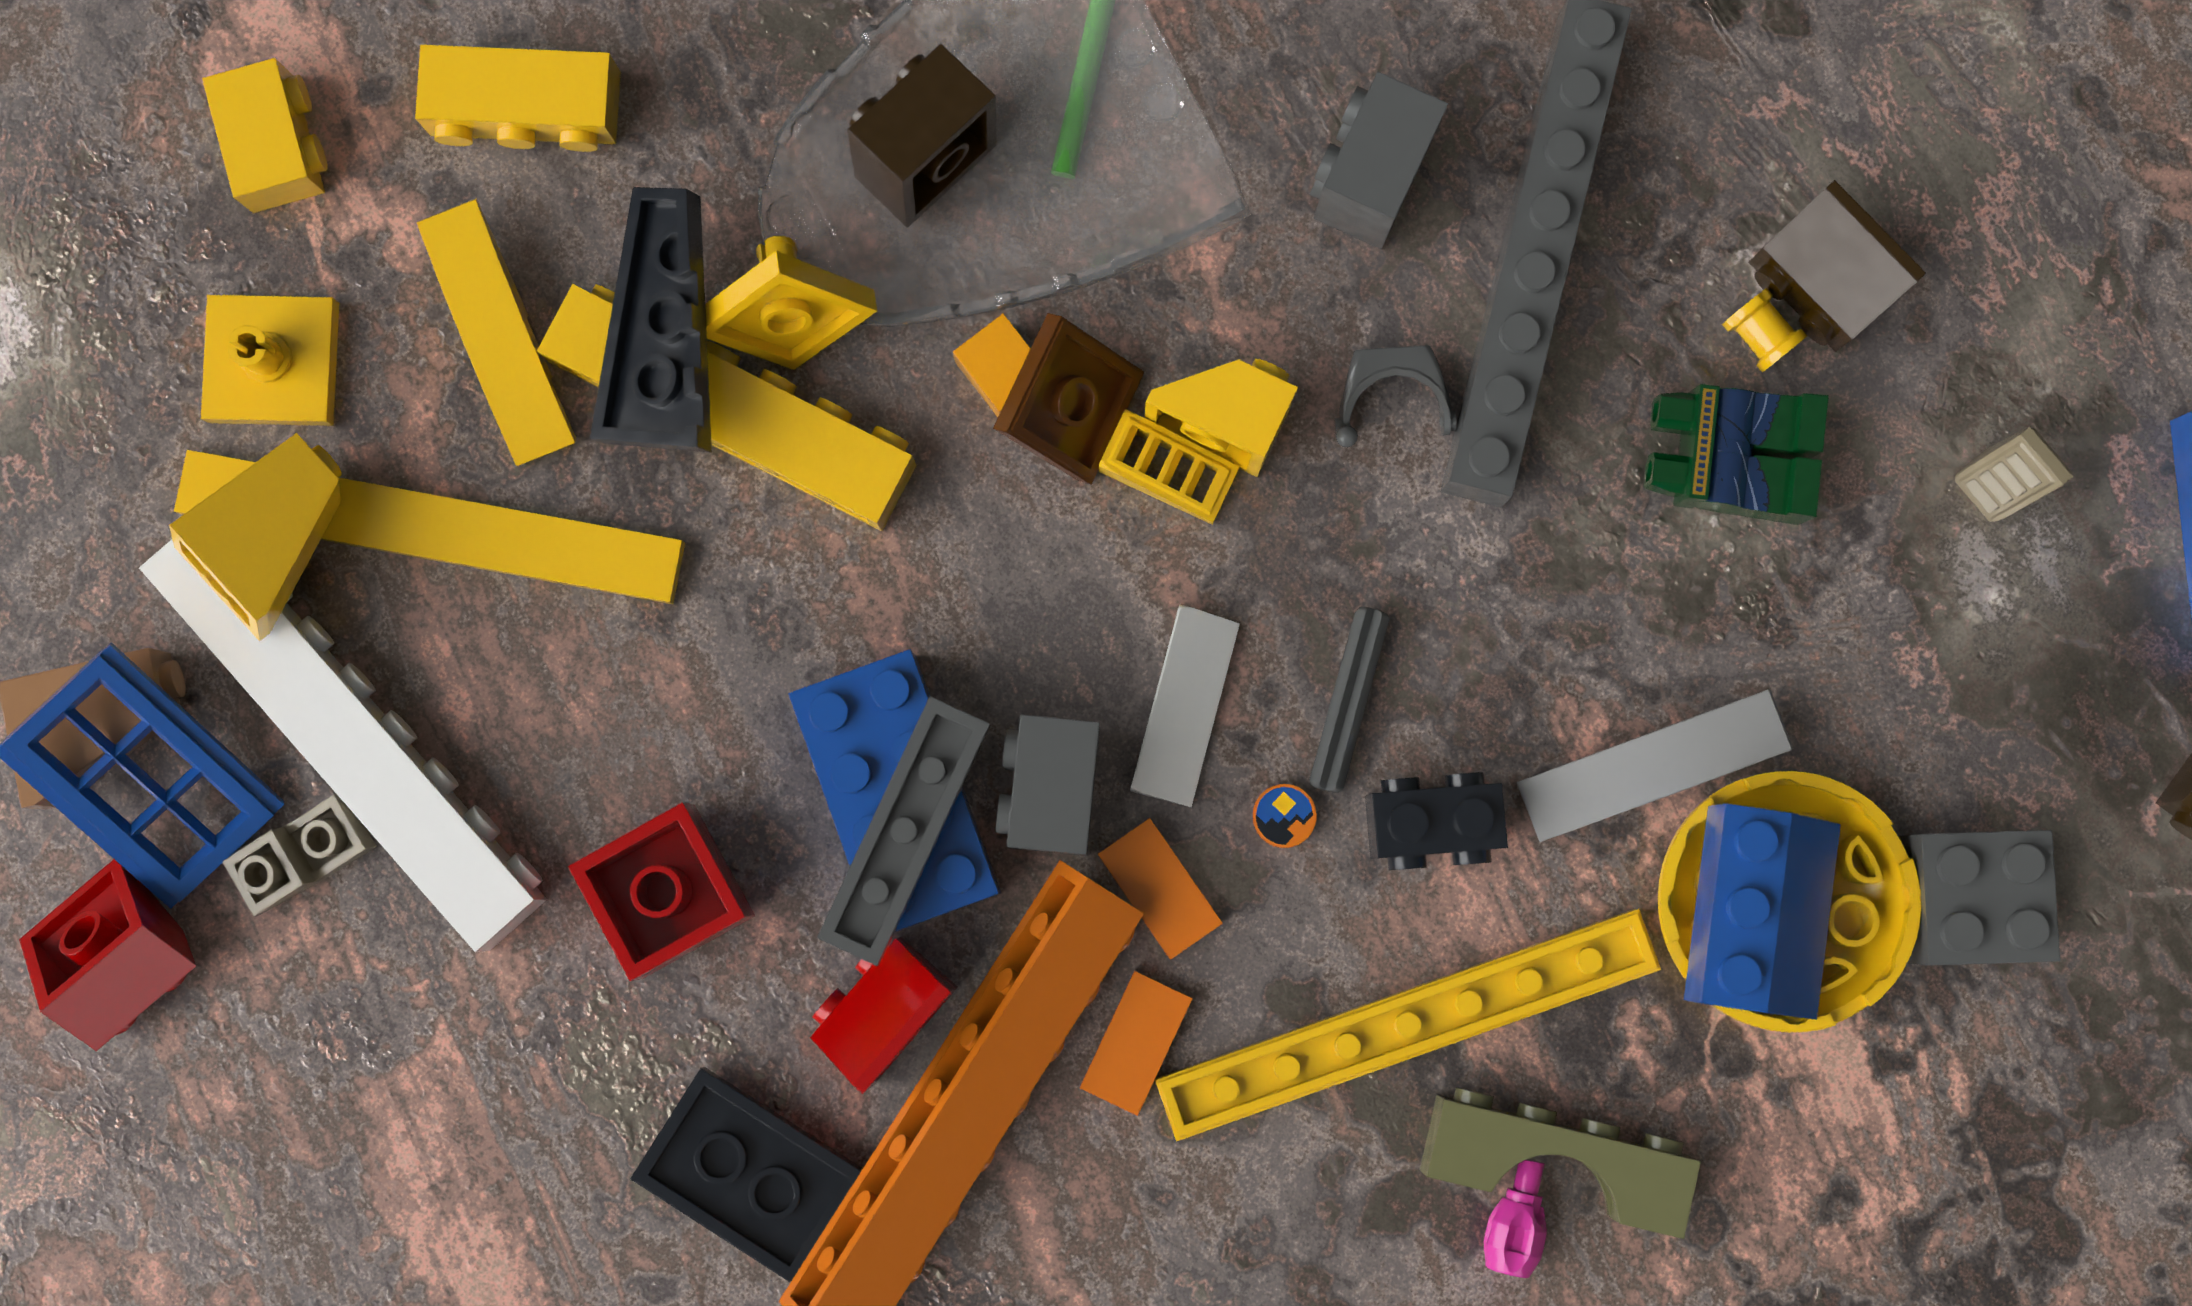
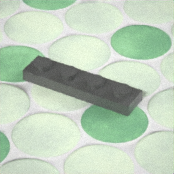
[817,696,991,966]

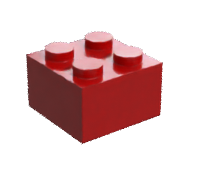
[567,802,755,981]

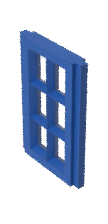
[0,642,285,909]

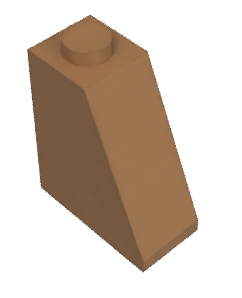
[0,648,186,810]

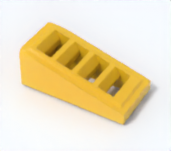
[1099,409,1240,525]

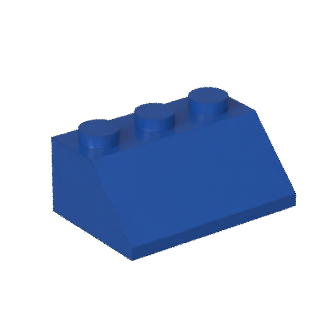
[1684,803,1841,1020]

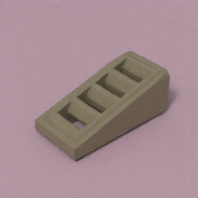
[1955,427,2073,522]

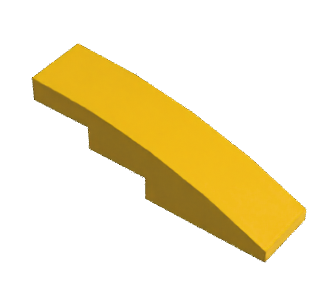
[417,198,577,466]

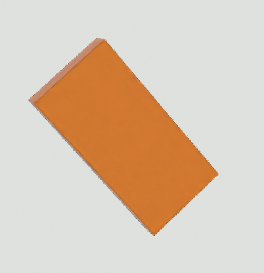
[1098,818,1223,960]
[1079,970,1193,1116]

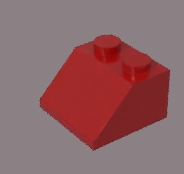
[19,859,196,1051]
[810,937,958,1094]

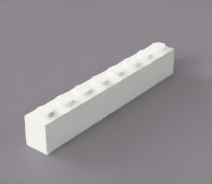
[139,539,547,952]

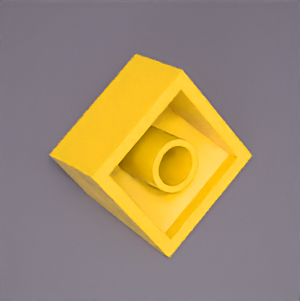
[1145,359,1298,477]

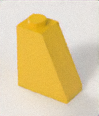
[169,433,342,641]

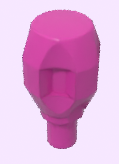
[1484,1159,1547,1278]

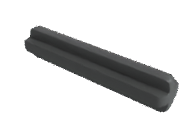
[1309,607,1389,793]

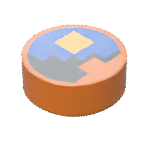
[1253,784,1317,848]

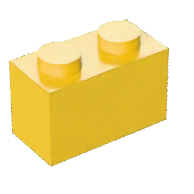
[202,58,328,213]

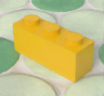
[415,44,621,152]

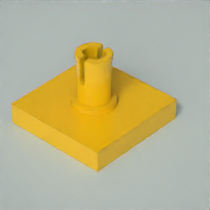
[705,236,878,370]
[201,295,340,426]

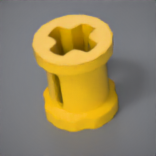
[1722,288,1807,373]

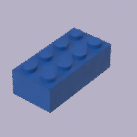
[788,649,1001,932]

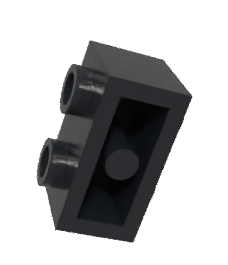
[1365,772,1508,871]

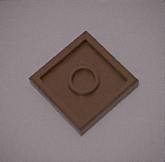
[993,313,1145,485]

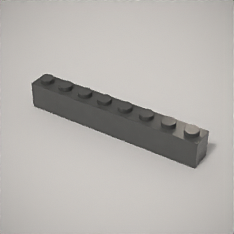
[1440,0,1632,508]

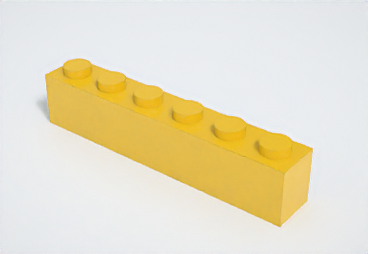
[537,284,917,531]

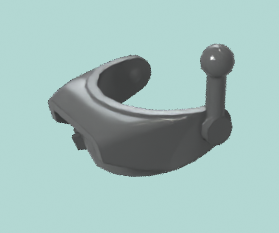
[1334,345,1456,448]

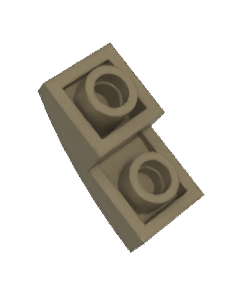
[223,794,377,917]

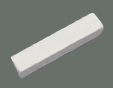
[1130,604,1240,807]

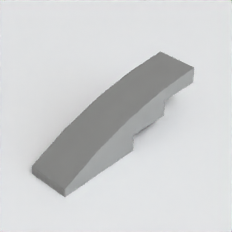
[1517,689,1794,842]

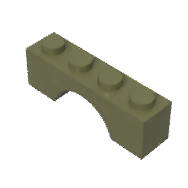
[1420,1087,1701,1239]

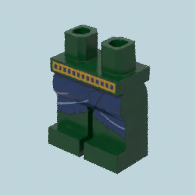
[1643,384,1829,525]

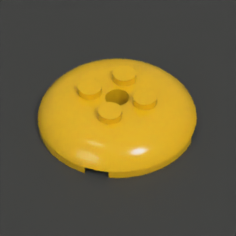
[1658,771,1921,1033]

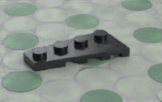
[590,187,712,453]

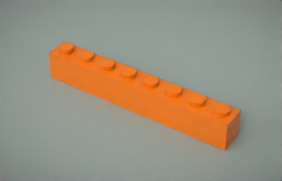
[778,860,1144,1306]

